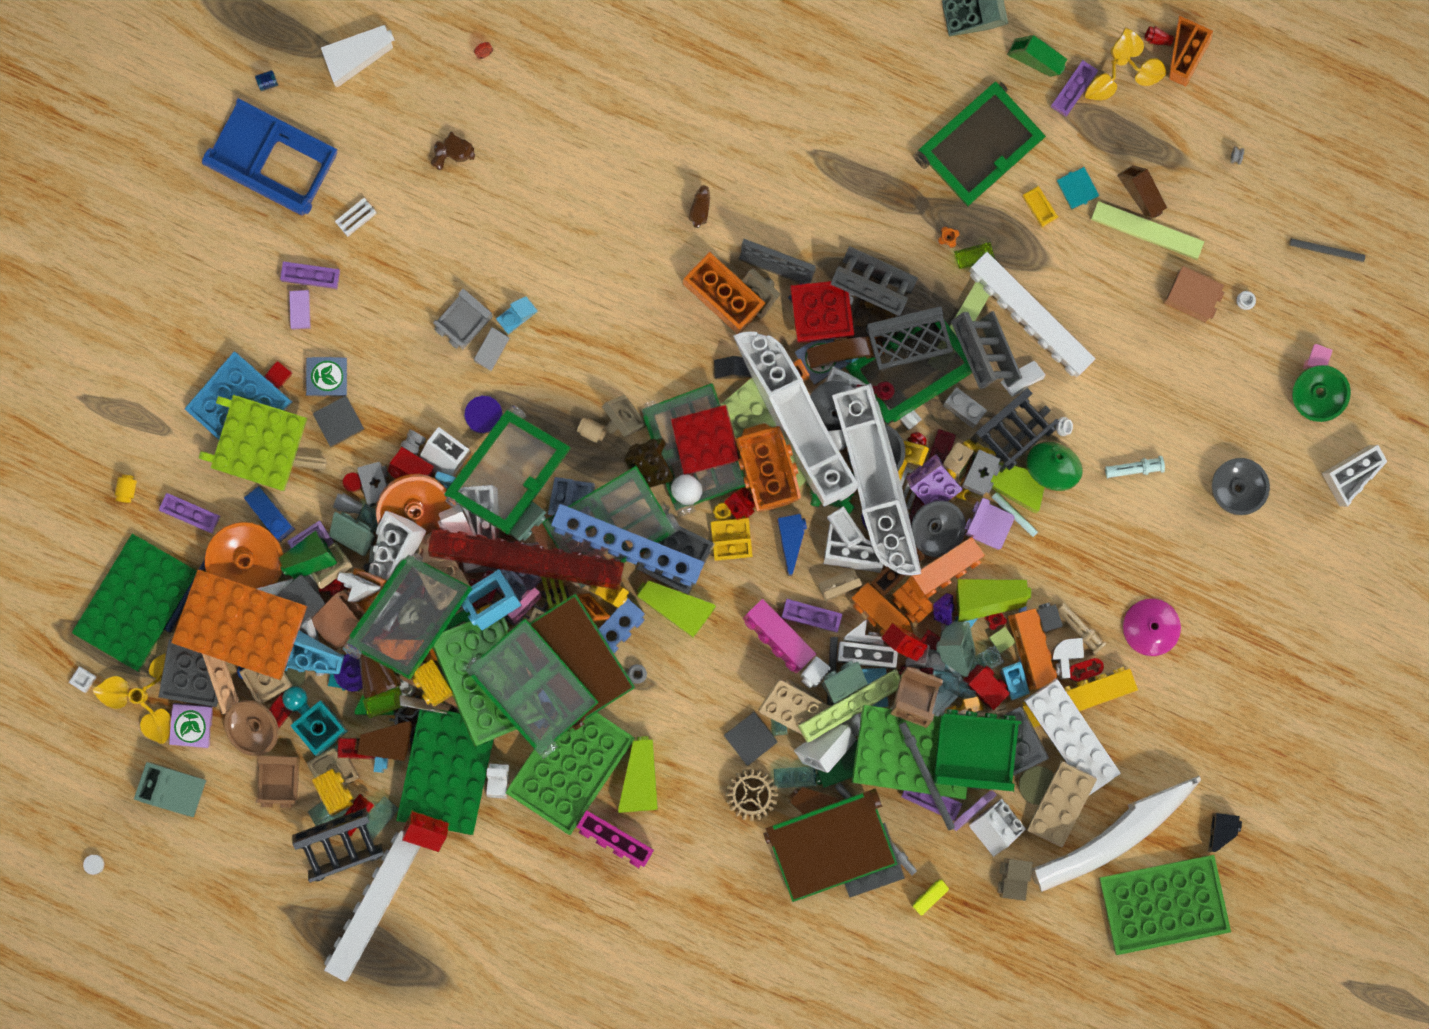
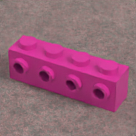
[742,599,816,674]
[577,810,654,868]

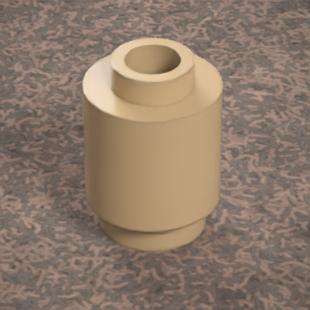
[577,418,607,443]

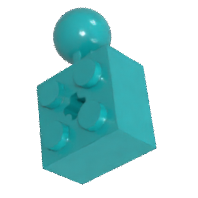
[282,686,348,756]

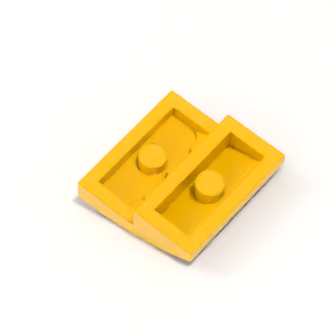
[710,517,753,561]

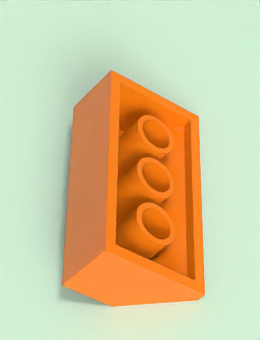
[683,252,765,334]

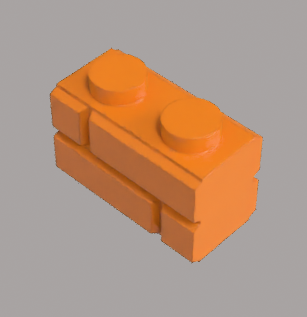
[892,582,934,624]

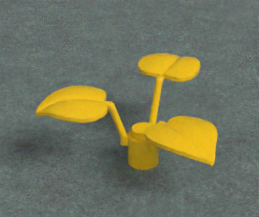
[1084,27,1167,101]
[93,653,171,744]

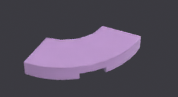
[954,790,997,831]

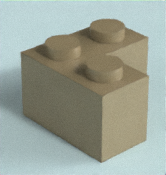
[997,858,1033,901]

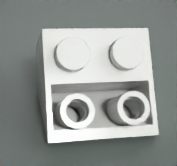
[419,427,471,476]
[969,799,1026,857]

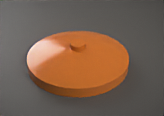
[376,474,453,537]
[205,522,283,589]

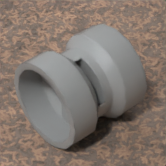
[400,429,426,455]

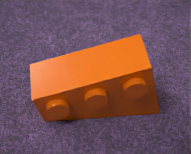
[1169,16,1213,87]
[851,582,914,635]

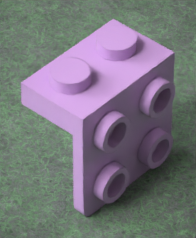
[964,498,1015,550]

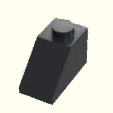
[1208,813,1242,852]

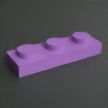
[1051,60,1098,117]
[280,262,340,289]
[159,493,220,534]
[782,599,842,633]
[901,790,962,822]

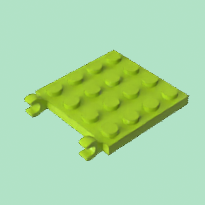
[199,395,307,491]

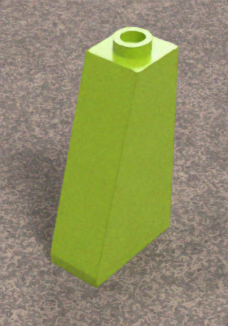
[979,462,1045,513]
[956,579,1031,622]
[637,581,716,638]
[618,736,658,813]

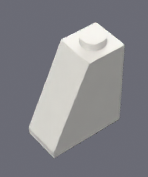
[794,724,857,773]

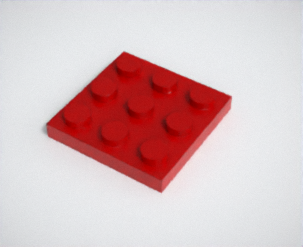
[790,281,854,343]
[671,405,740,475]

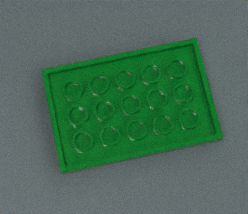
[72,533,197,672]
[396,708,493,835]

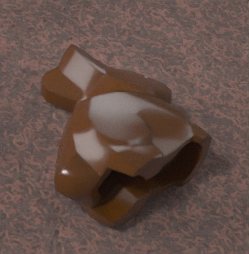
[431,131,475,170]
[689,185,710,228]

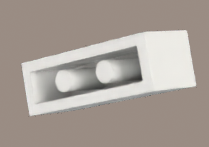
[837,641,898,669]

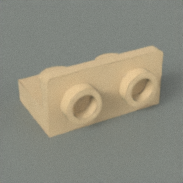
[819,570,862,601]

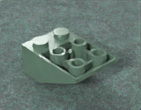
[942,0,1008,36]
[504,501,546,541]
[329,511,376,557]
[822,660,868,704]
[134,762,207,818]

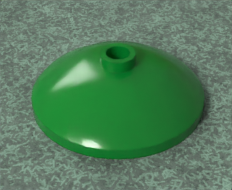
[1292,365,1351,422]
[1026,442,1083,491]

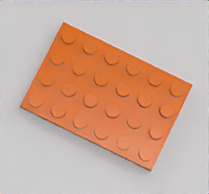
[171,570,307,680]

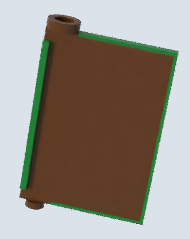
[507,594,636,730]
[763,788,897,902]

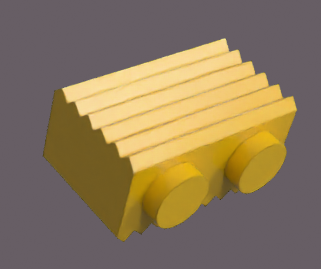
[412,660,453,707]
[312,769,353,816]

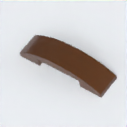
[807,337,885,369]

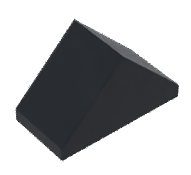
[714,356,752,379]

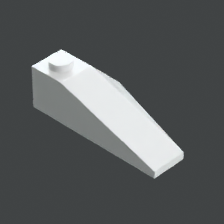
[369,511,426,580]

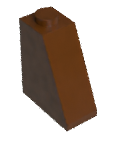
[1117,165,1167,218]
[355,722,412,762]
[789,787,842,814]

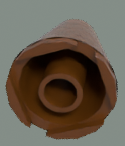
[358,642,402,699]

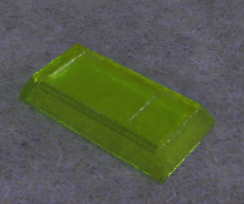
[954,242,996,270]
[363,687,403,719]

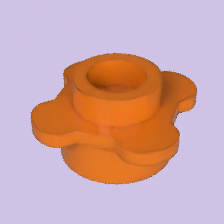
[938,227,959,248]

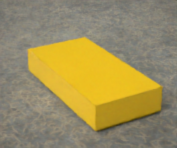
[1022,185,1058,228]

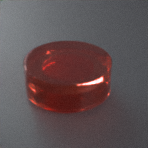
[474,42,493,59]

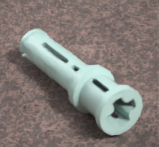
[1105,456,1165,479]

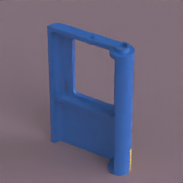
[202,98,338,216]

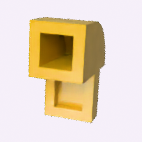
[589,576,629,608]

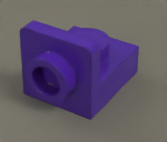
[933,593,954,625]

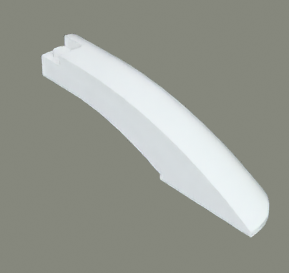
[733,332,858,506]
[832,384,921,575]
[1031,776,1201,892]

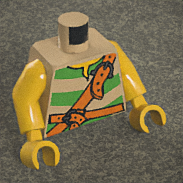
[943,439,996,501]

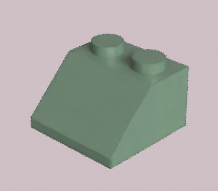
[937,622,976,676]

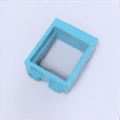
[462,569,521,630]

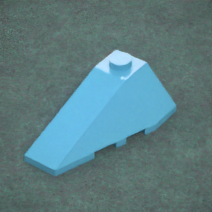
[284,630,344,674]

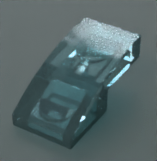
[358,796,399,841]

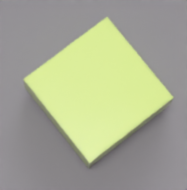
[989,627,1016,653]

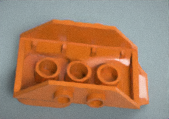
[735,423,801,511]

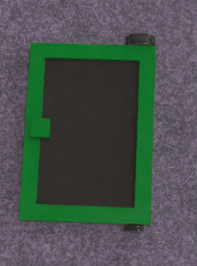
[913,81,1046,207]
[846,320,972,425]

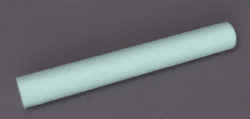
[992,492,1038,537]

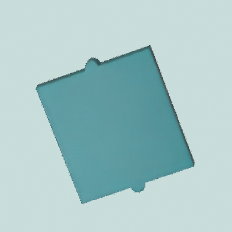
[1057,167,1099,210]

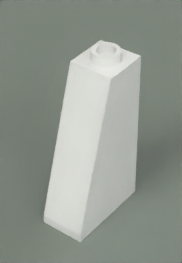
[321,25,395,87]

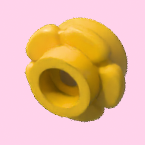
[713,502,731,520]

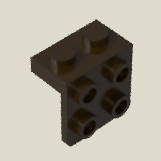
[624,438,674,488]

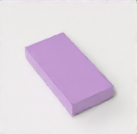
[289,290,311,330]

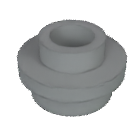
[628,664,647,684]

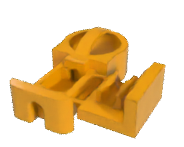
[945,697,984,714]

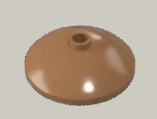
[224,700,279,756]

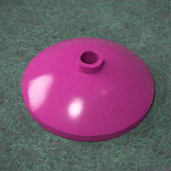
[1123,599,1181,656]

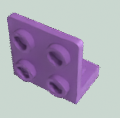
[906,454,962,505]

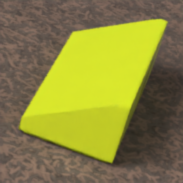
[912,879,949,916]

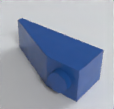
[244,486,296,542]
[777,514,807,576]

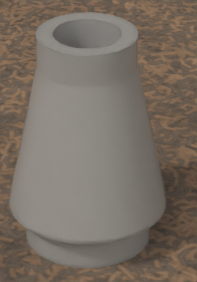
[333,493,363,514]

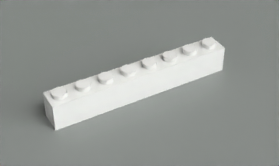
[969,252,1095,377]
[324,830,421,982]

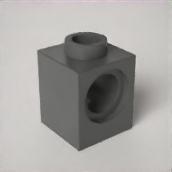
[1036,602,1063,632]

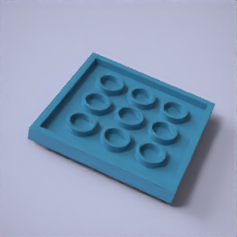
[185,351,292,439]

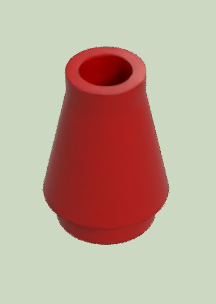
[1144,26,1174,47]

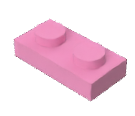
[507,587,542,624]

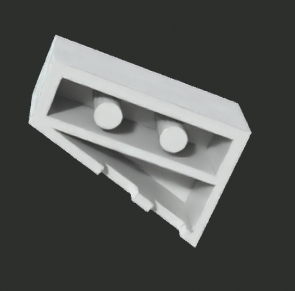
[823,523,883,573]

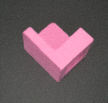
[1303,344,1333,369]

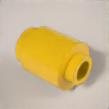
[114,474,137,503]

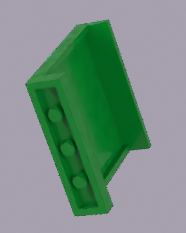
[934,709,1021,792]

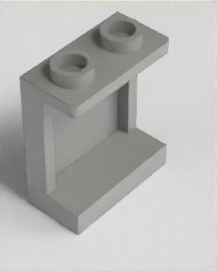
[433,289,493,350]

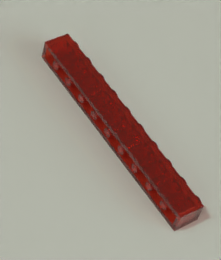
[428,528,624,591]

